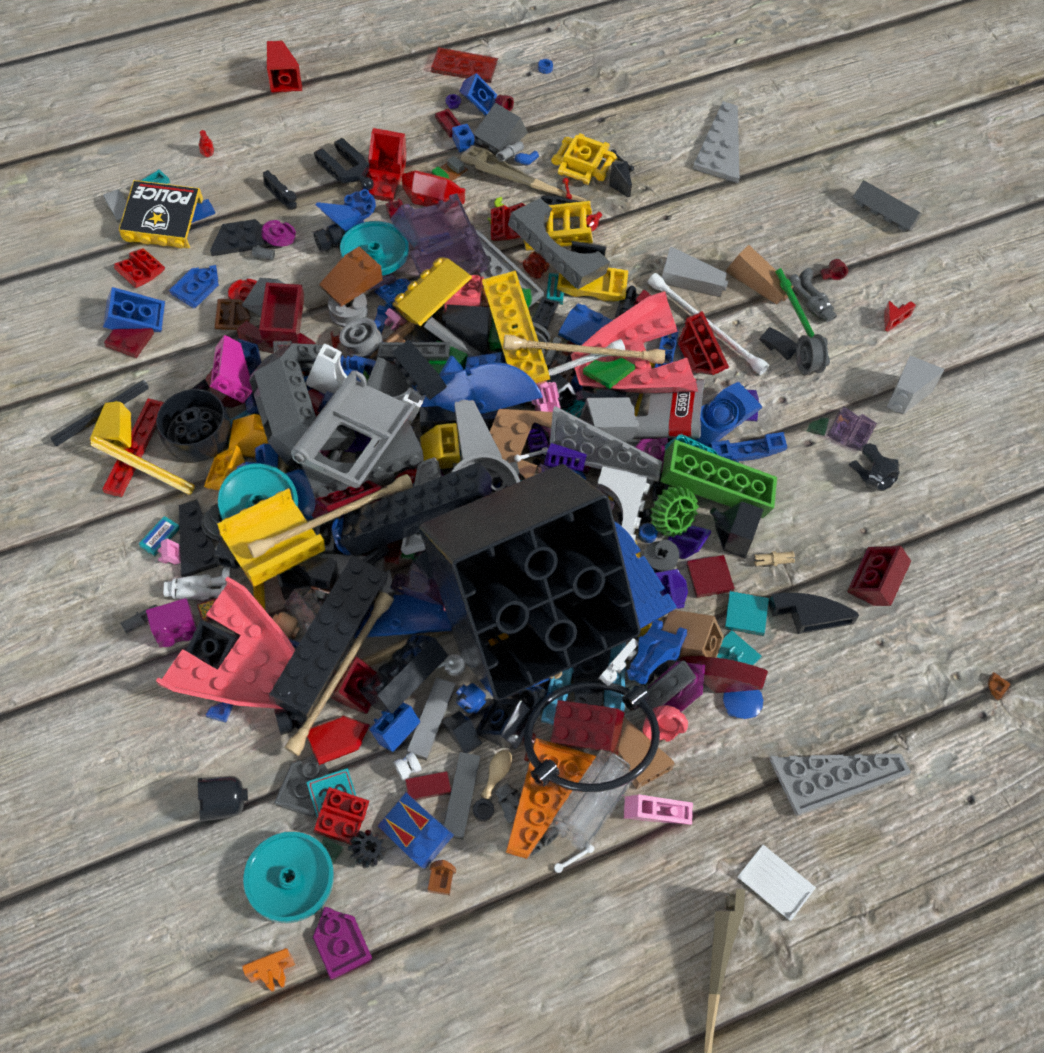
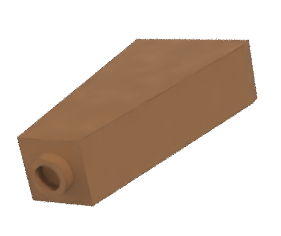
[726,245,794,305]
[615,717,675,790]

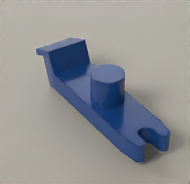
[374,305,389,335]

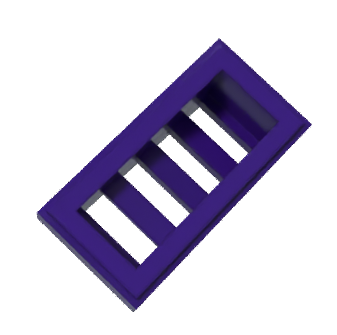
[526,423,549,453]
[544,443,587,471]

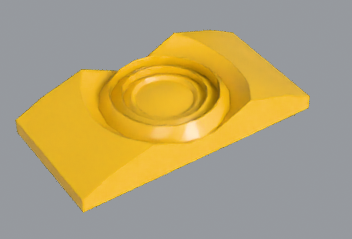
[557,267,628,301]

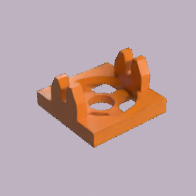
[242,948,295,992]

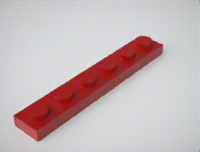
[102,398,164,498]

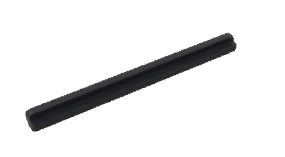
[50,380,149,446]

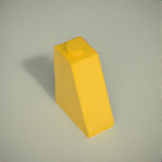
[90,401,131,449]

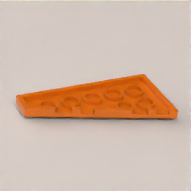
[506,738,596,859]

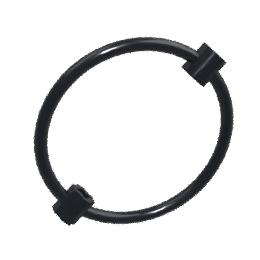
[524,681,660,792]

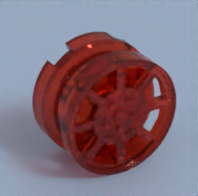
[523,251,550,279]

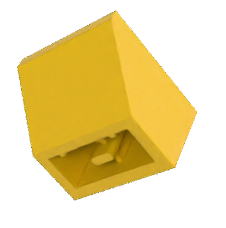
[420,423,460,469]

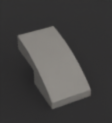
[103,189,127,223]

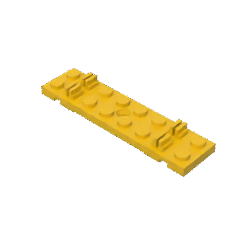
[482,270,550,383]

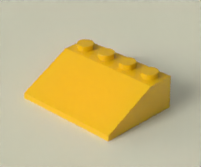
[392,257,472,326]

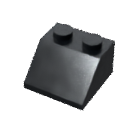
[476,698,532,749]

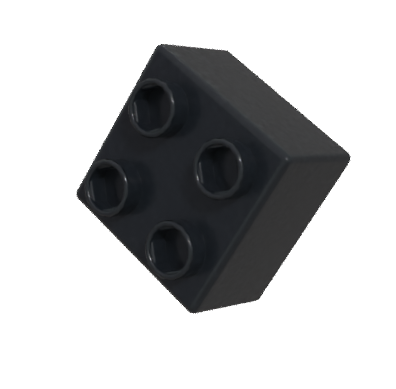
[419,464,641,701]

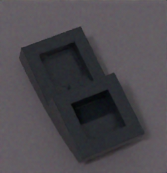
[759,327,797,360]

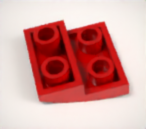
[491,203,525,241]
[114,248,165,288]
[313,787,370,845]

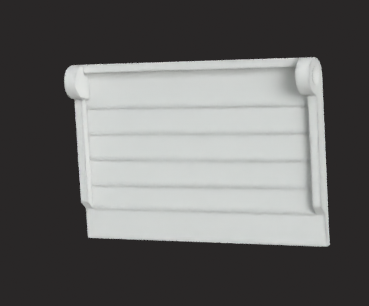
[738,845,816,921]

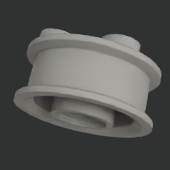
[328,293,368,327]
[339,318,382,358]

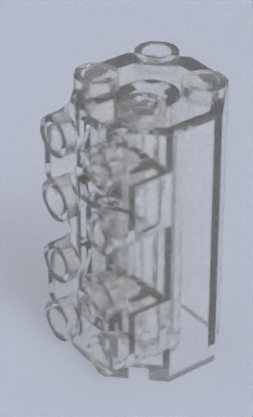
[552,750,636,851]

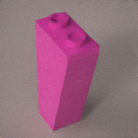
[210,335,253,403]

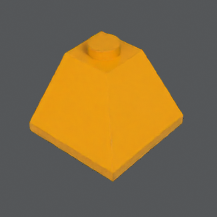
[229,414,269,458]
[204,446,245,491]

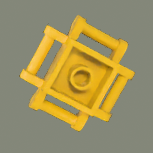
[551,133,617,185]

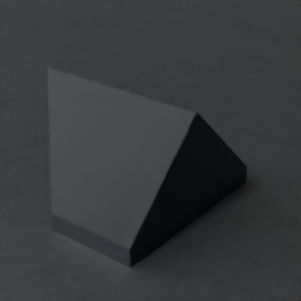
[609,161,632,197]

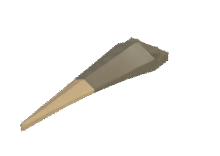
[460,145,586,201]
[704,888,745,1053]

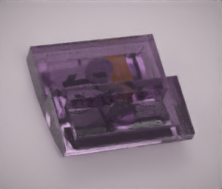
[827,406,877,451]

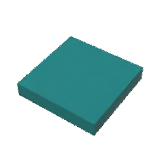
[724,591,769,636]

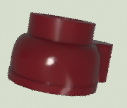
[495,94,514,111]
[820,259,848,280]

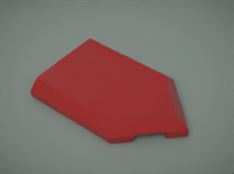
[306,715,370,765]

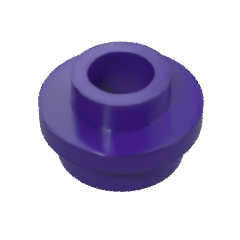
[445,94,461,109]

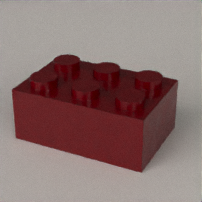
[259,282,304,343]
[551,700,624,754]

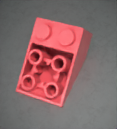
[445,275,484,312]

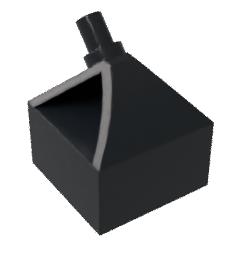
[710,501,764,558]

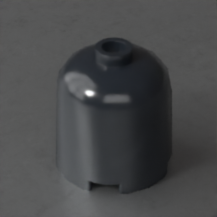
[197,776,248,822]

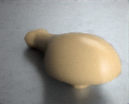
[481,750,512,800]

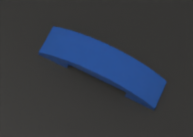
[711,432,788,462]

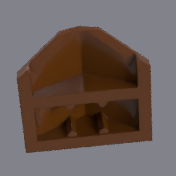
[215,299,250,330]

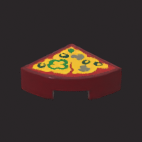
[197,598,216,619]

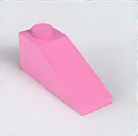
[624,795,693,825]

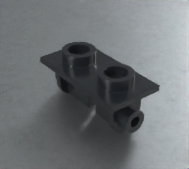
[615,285,640,318]

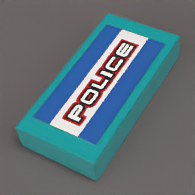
[139,516,179,556]

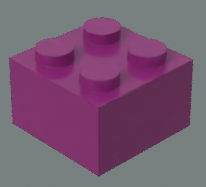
[146,598,197,648]

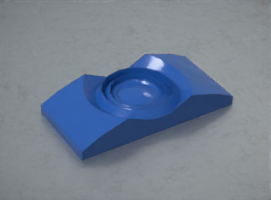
[694,381,762,447]

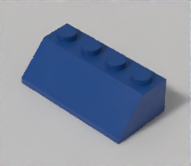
[558,303,613,346]

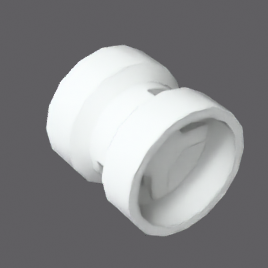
[393,752,422,780]

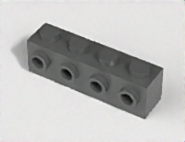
[853,180,923,232]

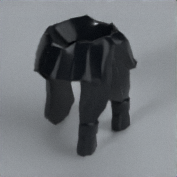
[849,443,900,491]

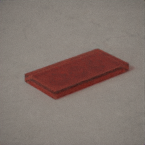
[431,47,498,83]

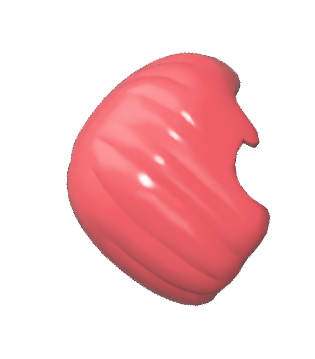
[643,705,688,742]

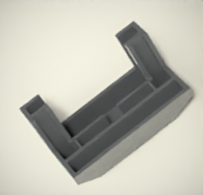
[249,343,356,468]

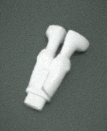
[163,567,234,601]

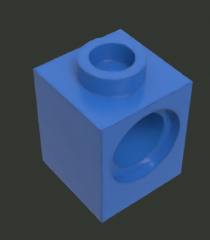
[452,124,474,152]

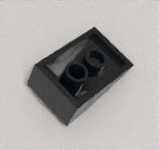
[186,619,240,670]

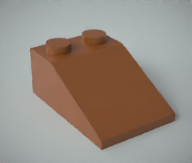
[319,247,383,307]

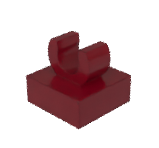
[385,198,406,220]

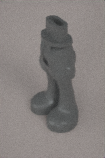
[788,268,837,323]
[495,783,560,856]

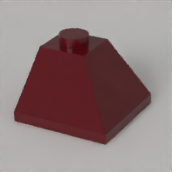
[325,657,377,714]

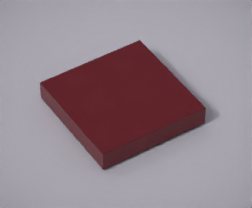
[686,555,735,598]

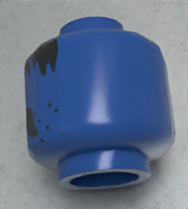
[456,683,487,714]

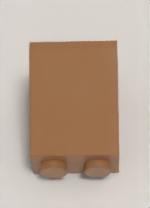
[662,610,724,660]

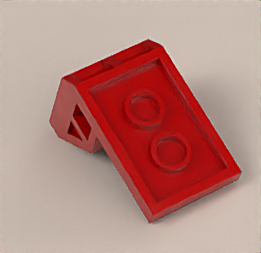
[362,128,407,202]

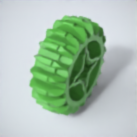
[650,485,699,537]

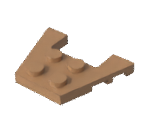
[490,409,553,479]

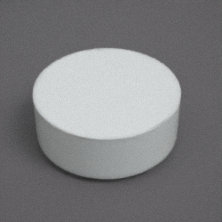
[445,654,465,676]

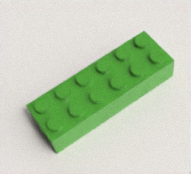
[661,440,777,518]

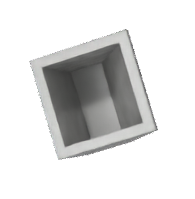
[887,355,944,414]
[579,398,639,441]

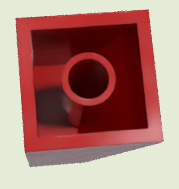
[267,40,303,92]

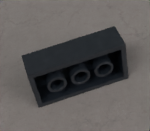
[359,634,449,714]

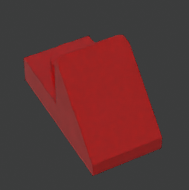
[884,301,916,332]

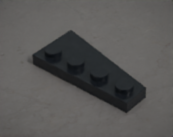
[179,499,220,577]
[573,649,612,706]

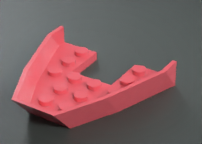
[571,291,698,393]
[156,577,295,709]

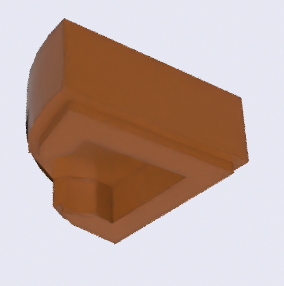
[988,672,1011,701]

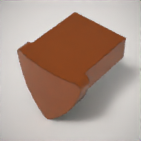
[428,860,457,896]

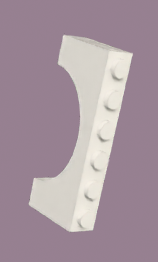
[305,343,426,425]
[598,467,650,541]

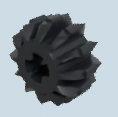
[347,830,386,869]

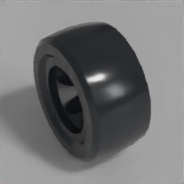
[156,389,231,462]

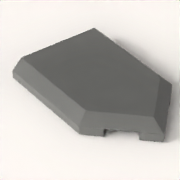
[274,753,329,817]

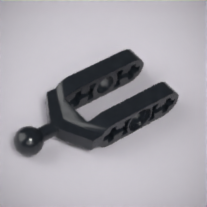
[314,138,374,191]

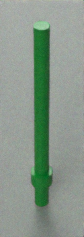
[775,268,815,337]

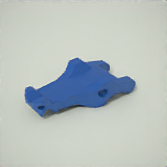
[626,620,687,684]

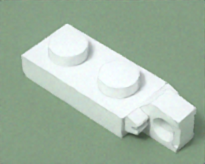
[599,639,639,686]

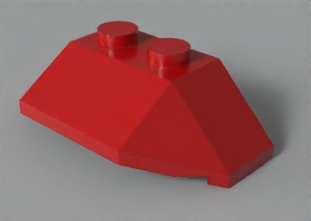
[402,170,465,211]
[678,311,729,375]

